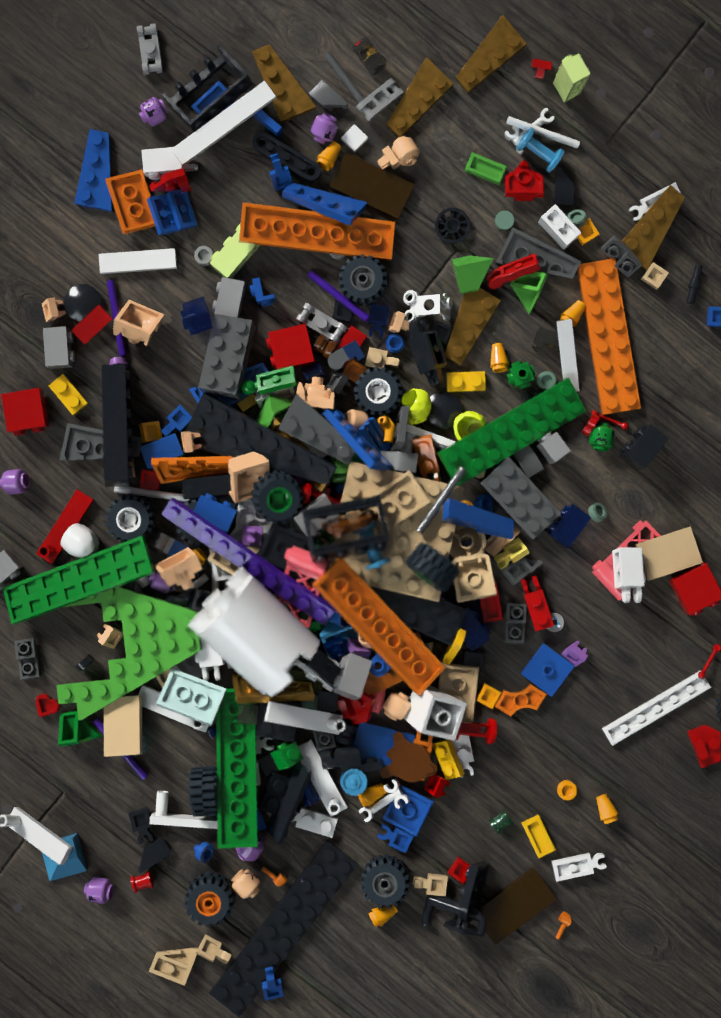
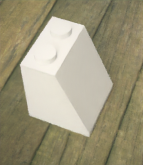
[404,686,467,741]

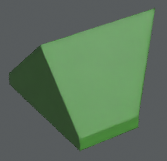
[452,255,494,294]
[510,272,548,314]
[256,394,293,428]

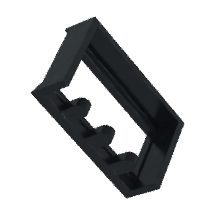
[162,45,252,132]
[302,495,391,563]

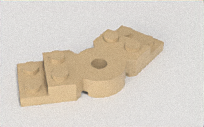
[450,525,497,603]

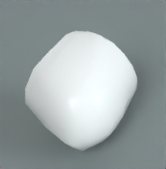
[61,523,99,558]

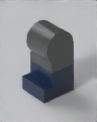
[328,340,365,371]
[151,530,190,556]

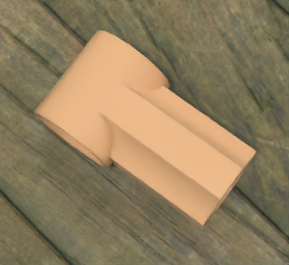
[486,525,520,557]

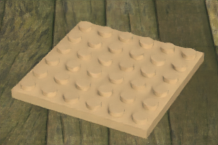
[329,461,464,602]

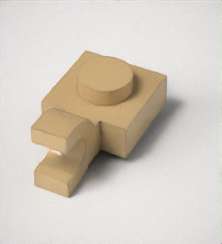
[365,347,400,369]
[412,873,448,896]
[195,934,232,964]

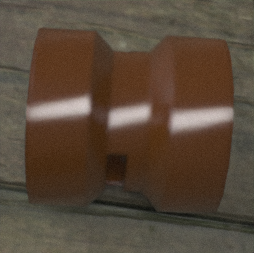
[312,334,338,359]

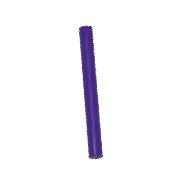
[308,270,370,322]
[107,280,127,357]
[93,717,148,780]

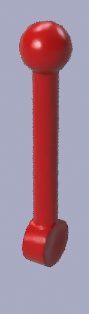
[591,410,628,430]
[698,644,721,679]

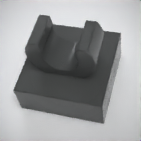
[325,371,351,395]

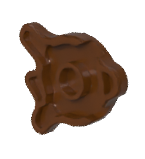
[321,511,379,538]
[380,731,437,782]

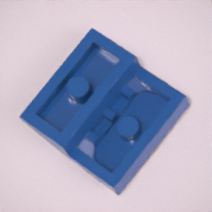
[147,190,198,236]

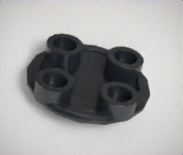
[64,284,102,322]
[427,392,462,429]

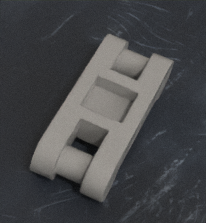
[137,23,163,75]
[356,78,405,122]
[296,303,348,344]

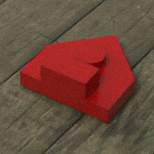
[505,160,544,201]
[149,168,191,193]
[337,691,377,725]
[687,724,721,768]

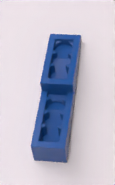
[443,498,514,539]

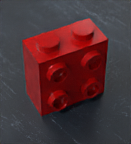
[266,323,315,369]
[1,388,50,436]
[668,563,721,616]

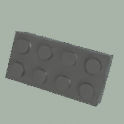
[198,314,256,400]
[479,457,561,540]

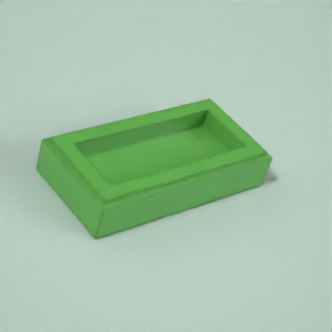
[464,152,507,185]

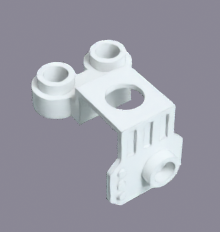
[403,290,453,322]

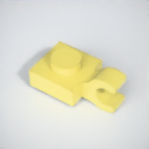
[494,537,529,570]

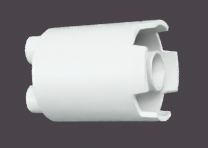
[188,567,320,697]

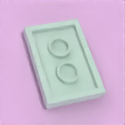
[156,668,226,726]

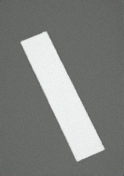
[557,319,580,392]

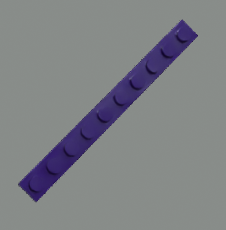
[161,497,335,626]

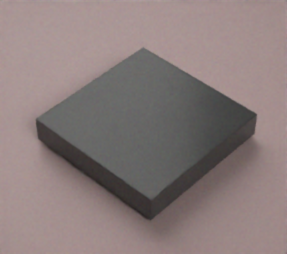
[391,406,409,452]

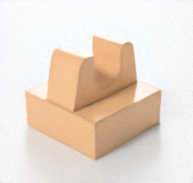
[377,146,400,170]
[42,297,66,322]
[387,311,410,333]
[181,431,202,453]
[97,624,123,649]

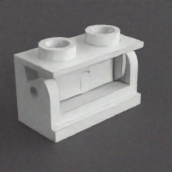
[538,204,581,250]

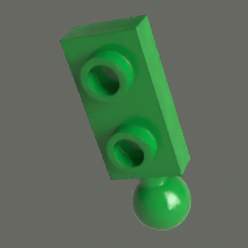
[241,366,297,395]

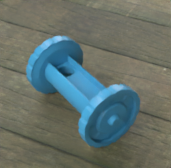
[516,127,564,172]
[352,522,391,571]
[340,769,367,796]

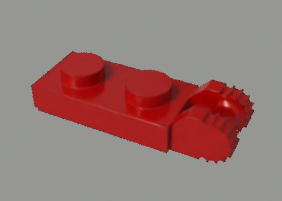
[487,253,540,289]
[521,575,554,632]

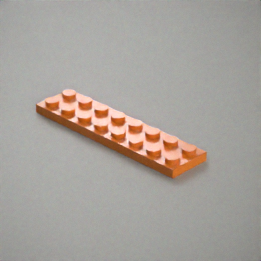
[239,202,395,261]
[577,258,641,415]
[312,559,446,696]

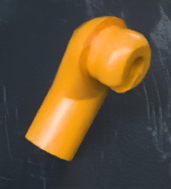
[378,415,396,443]

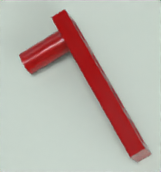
[36,489,94,564]

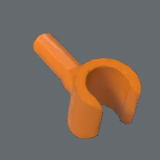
[261,867,287,887]
[556,911,571,940]

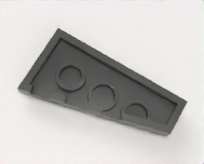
[495,228,582,279]
[279,394,355,464]
[59,423,143,461]

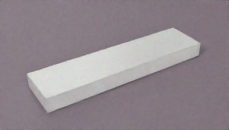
[99,248,177,274]

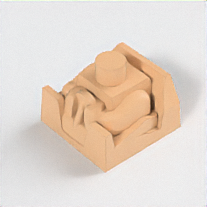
[113,300,164,346]
[296,377,335,411]
[229,452,270,503]
[154,547,202,590]

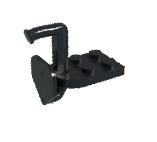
[420,861,490,937]

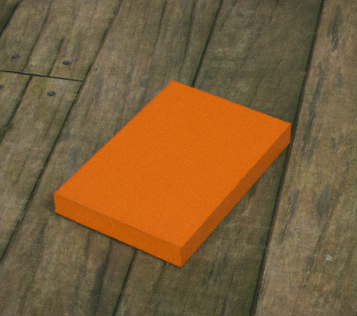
[105,170,155,235]

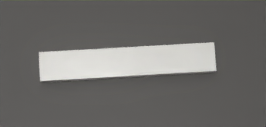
[171,81,276,167]
[602,671,711,746]

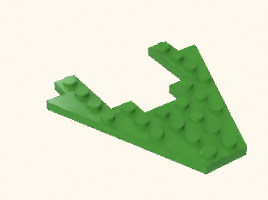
[56,586,202,720]

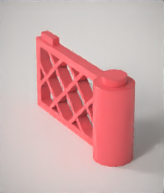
[592,520,661,601]
[276,546,331,628]

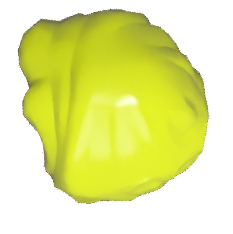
[401,388,432,426]
[453,411,486,440]

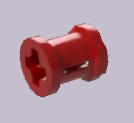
[131,871,154,893]

